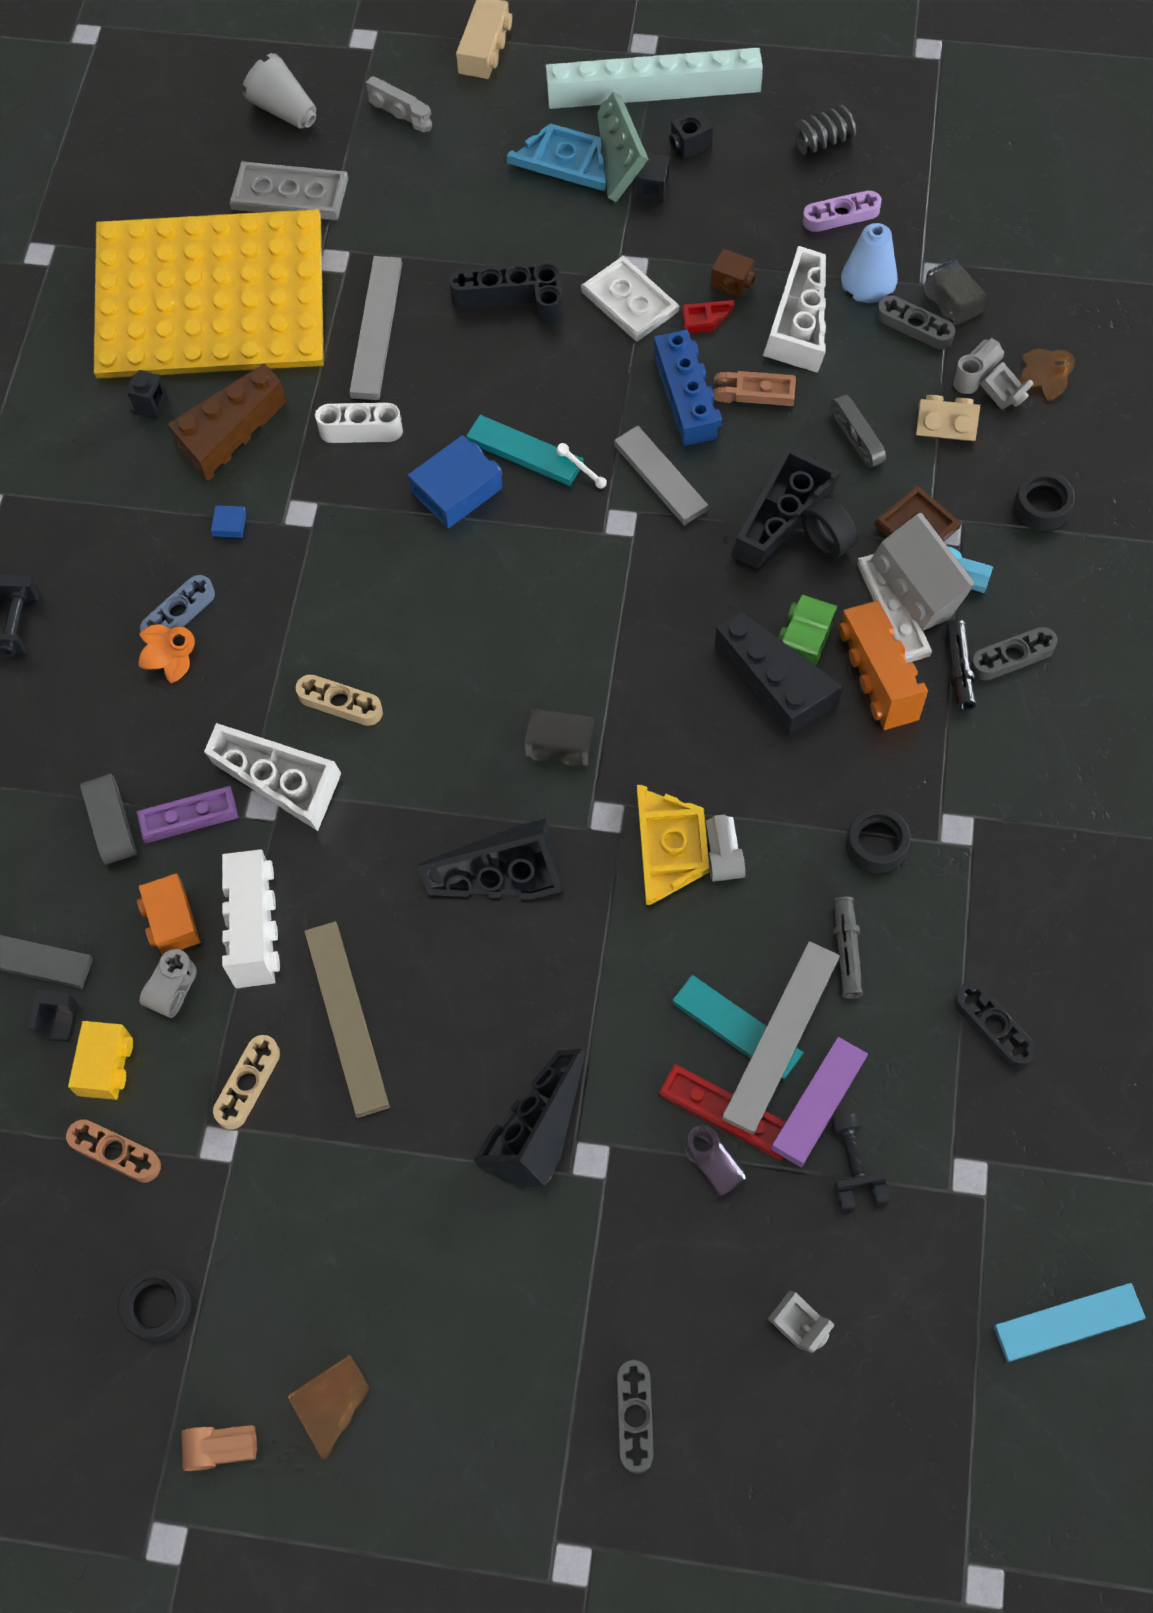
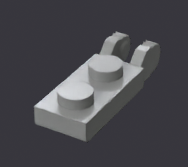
[366,76,432,133]

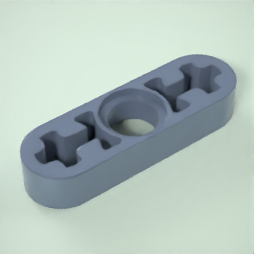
[140,575,215,631]

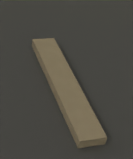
[305,921,390,1118]

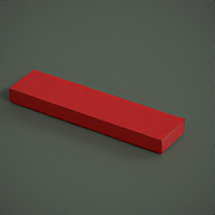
[658,1064,786,1161]

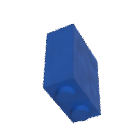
[408,435,503,529]

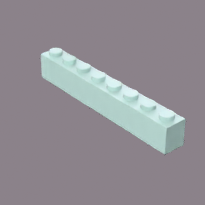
[546,48,763,109]

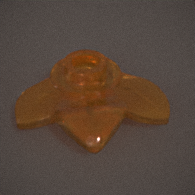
[1020,349,1074,401]

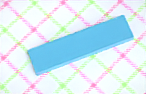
[994,1283,1146,1363]

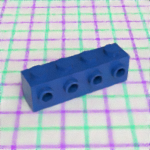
[654,329,722,446]

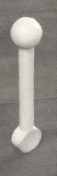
[556,443,607,488]

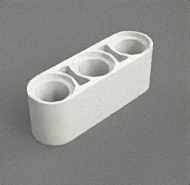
[315,403,403,443]

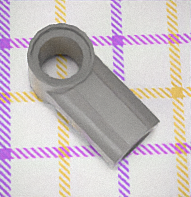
[953,338,1004,394]
[705,815,745,882]

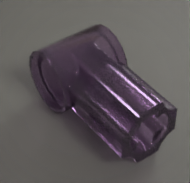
[684,1125,746,1197]

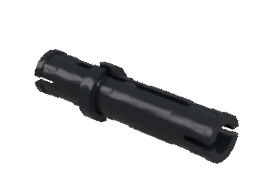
[946,620,977,711]

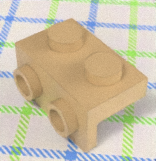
[915,395,980,442]

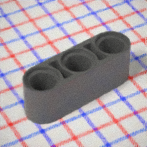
[80,773,137,865]

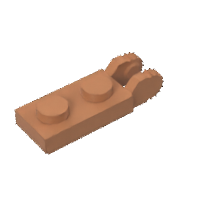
[713,371,796,406]

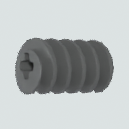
[794,105,856,155]

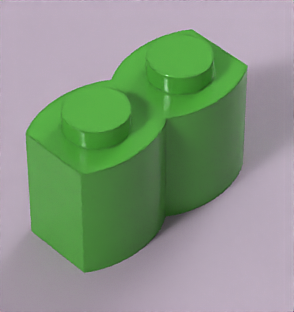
[778,595,838,666]

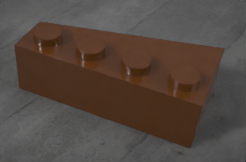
[168,363,287,482]

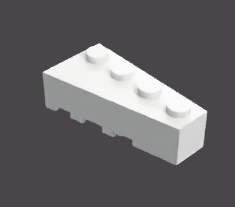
[204,723,341,831]

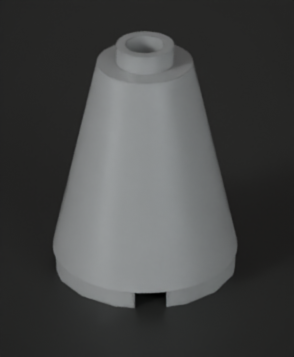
[242,54,317,129]

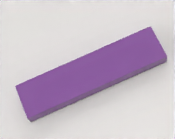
[771,1037,868,1168]

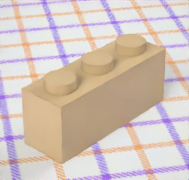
[456,0,512,79]

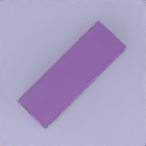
[136,786,239,844]

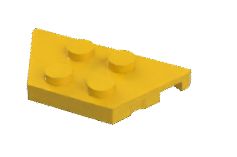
[637,785,709,905]

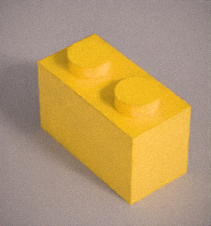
[68,1021,133,1100]

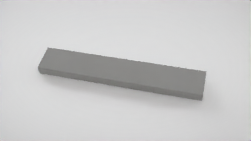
[350,256,402,400]
[722,941,840,1135]

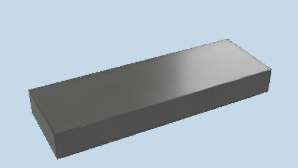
[0,935,93,989]

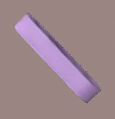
[803,190,882,232]

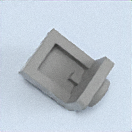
[979,362,1034,410]
[768,1291,834,1353]

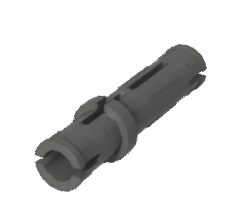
[833,896,864,999]

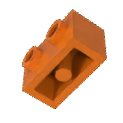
[137,873,201,955]

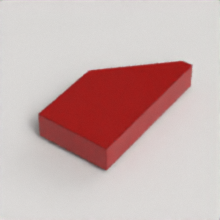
[682,300,735,334]

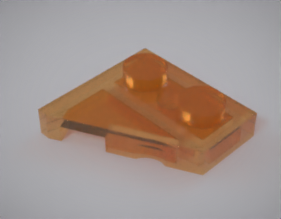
[287,1355,370,1460]

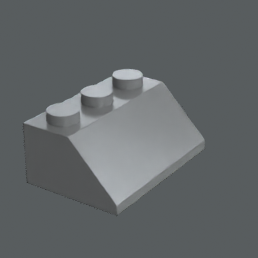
[870,513,975,631]

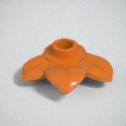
[139,624,195,684]

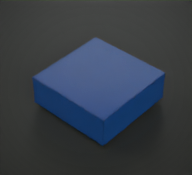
[211,505,247,538]

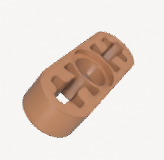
[66,1119,161,1183]

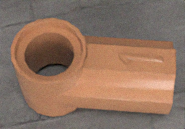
[181,1425,257,1471]

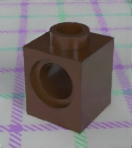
[710,249,756,299]

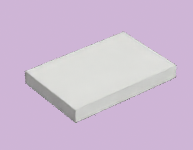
[581,256,679,342]

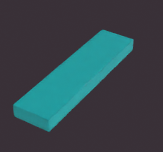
[466,415,583,486]
[672,975,804,1082]

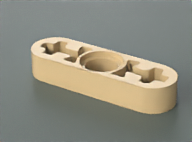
[296,675,383,726]
[213,1035,280,1130]

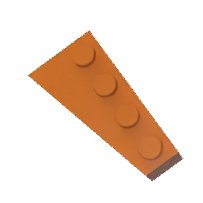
[838,600,928,730]

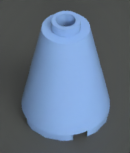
[841,223,898,303]

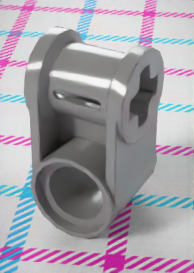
[139,949,197,1018]

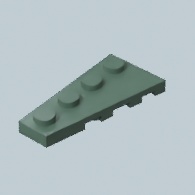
[597,92,649,202]

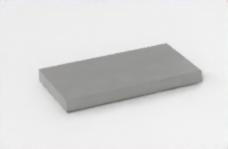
[230,161,348,220]

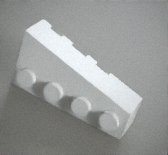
[763,246,826,373]
[222,849,280,988]

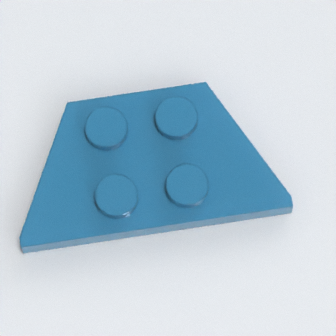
[507,123,606,191]

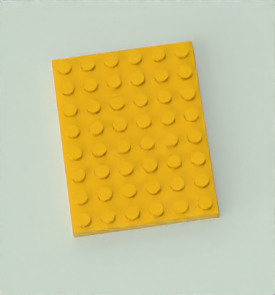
[94,209,324,379]

